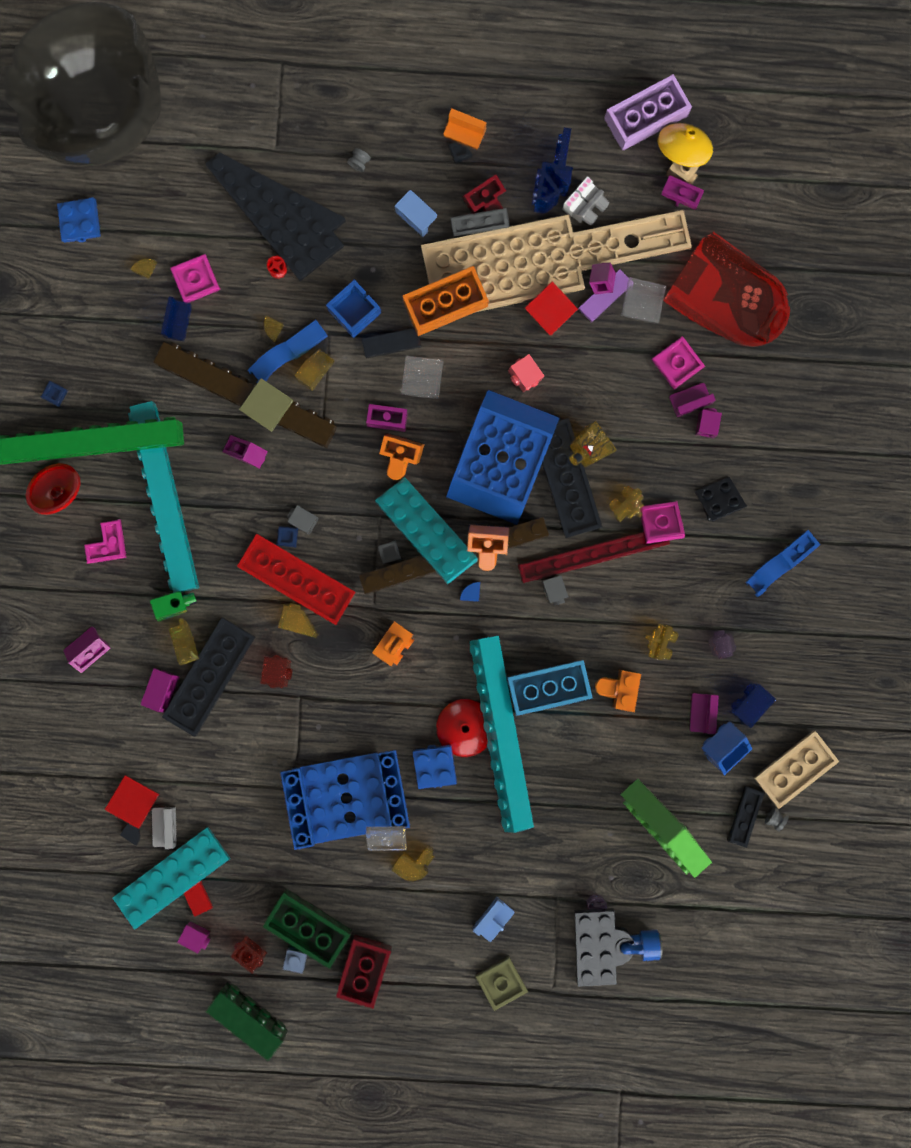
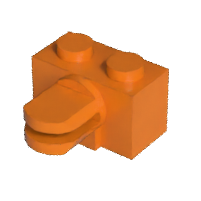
[379,434,424,480]
[468,525,509,571]
[372,621,414,666]
[595,670,641,712]

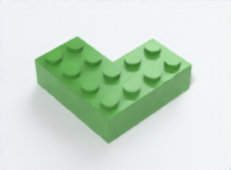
[621,779,712,878]

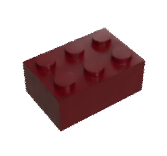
[336,935,392,1009]

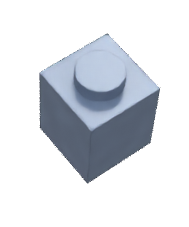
[283,945,307,973]

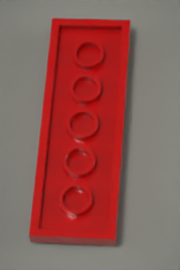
[237,534,356,625]

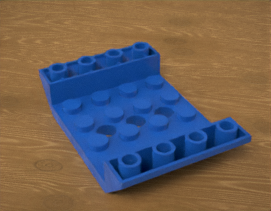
[446,390,559,525]
[280,750,410,850]

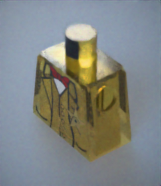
[569,421,617,467]

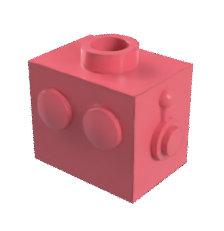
[508,354,544,392]

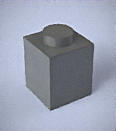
[287,505,319,535]
[542,575,568,606]

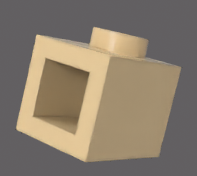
[666,162,699,184]

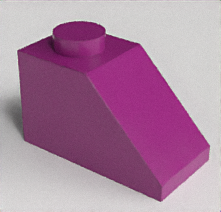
[223,435,268,469]

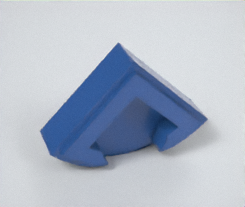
[460,582,480,602]

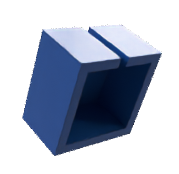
[326,279,381,338]
[702,721,752,776]

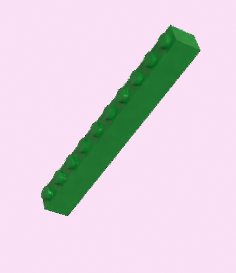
[0,417,184,465]

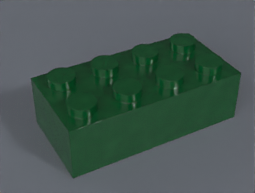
[263,889,352,969]
[206,983,288,1061]

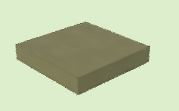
[239,378,293,432]
[475,956,528,1011]

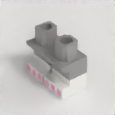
[563,176,609,225]

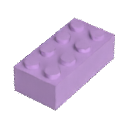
[604,74,692,151]

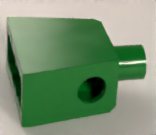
[150,591,197,622]

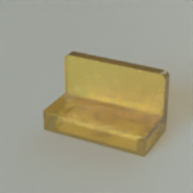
[169,618,199,665]

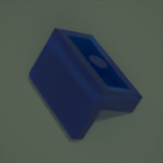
[161,296,192,342]

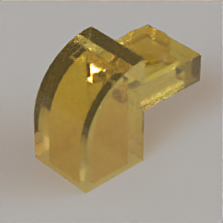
[392,845,434,881]

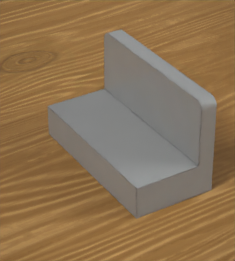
[152,807,177,849]

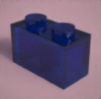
[730,683,776,728]

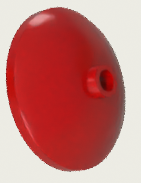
[26,463,80,515]
[436,699,488,757]

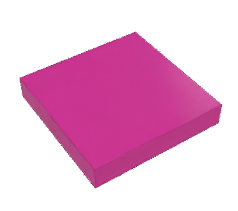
[170,254,220,304]
[651,336,705,389]
[639,501,685,544]

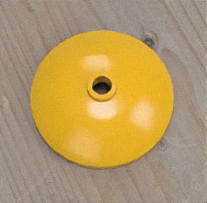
[658,123,713,167]

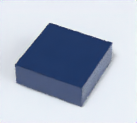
[41,381,68,407]
[277,526,298,548]

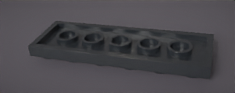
[542,418,602,539]
[162,618,256,737]

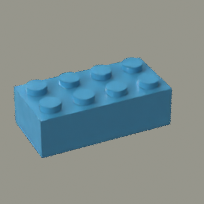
[507,660,592,716]

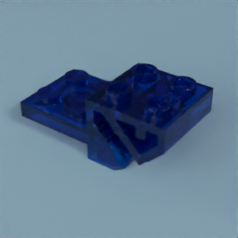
[531,127,573,214]

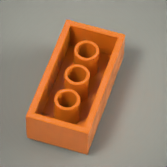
[402,266,489,336]

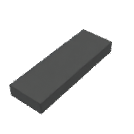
[450,208,510,237]

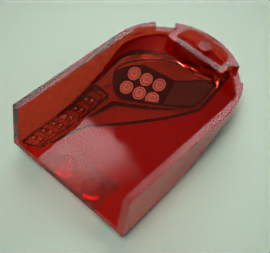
[663,232,790,347]

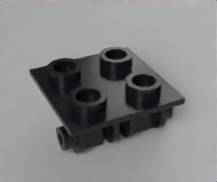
[695,476,747,522]

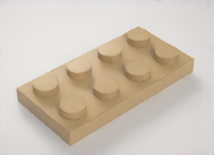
[753,730,839,809]

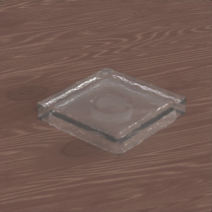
[621,277,666,324]
[401,356,443,399]
[366,826,407,851]

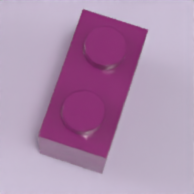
[366,404,408,432]

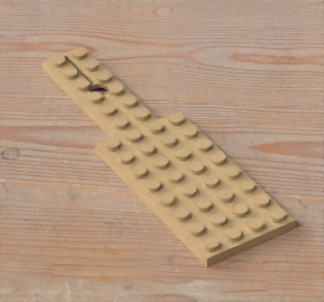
[421,210,692,312]

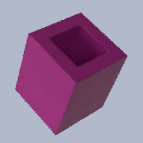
[589,262,616,294]
[695,408,722,438]
[177,921,211,954]

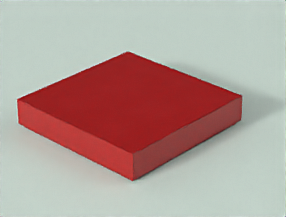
[524,281,578,336]
[105,775,160,829]

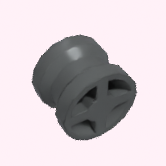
[347,148,371,172]
[764,807,789,832]

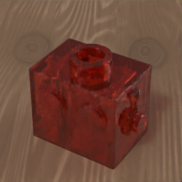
[261,655,293,689]
[230,936,267,973]

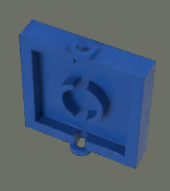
[57,198,101,243]
[413,745,457,789]

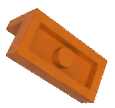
[444,108,487,150]

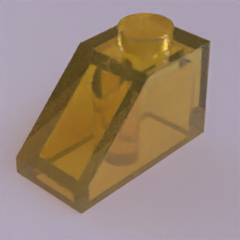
[295,349,335,391]
[278,603,318,638]

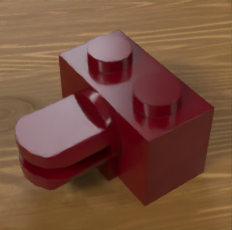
[462,174,506,213]

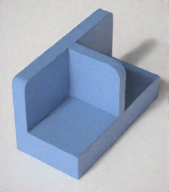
[395,190,437,237]
[473,897,514,942]

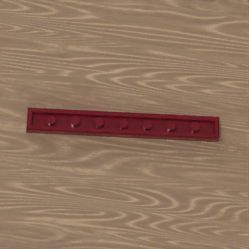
[518,532,670,583]

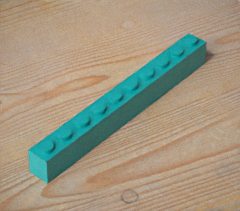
[128,401,200,593]
[470,636,534,833]

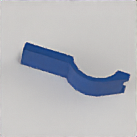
[247,320,328,383]
[745,530,820,597]

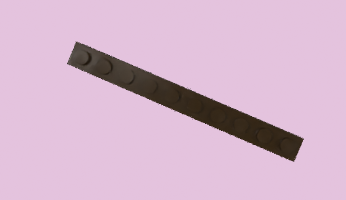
[154,342,337,449]
[359,517,549,595]

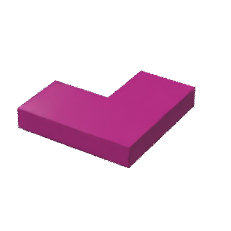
[84,520,127,564]

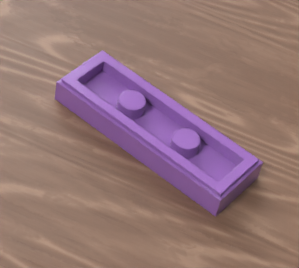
[579,270,633,323]

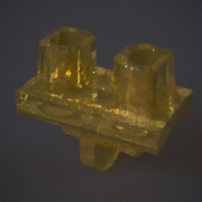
[609,486,644,522]
[645,624,679,660]

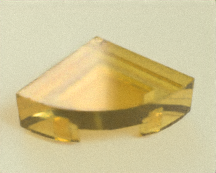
[130,259,157,279]
[264,316,284,342]

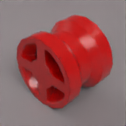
[267,256,287,278]

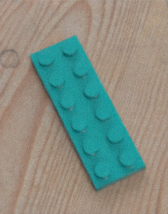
[375,477,478,584]
[113,827,231,930]

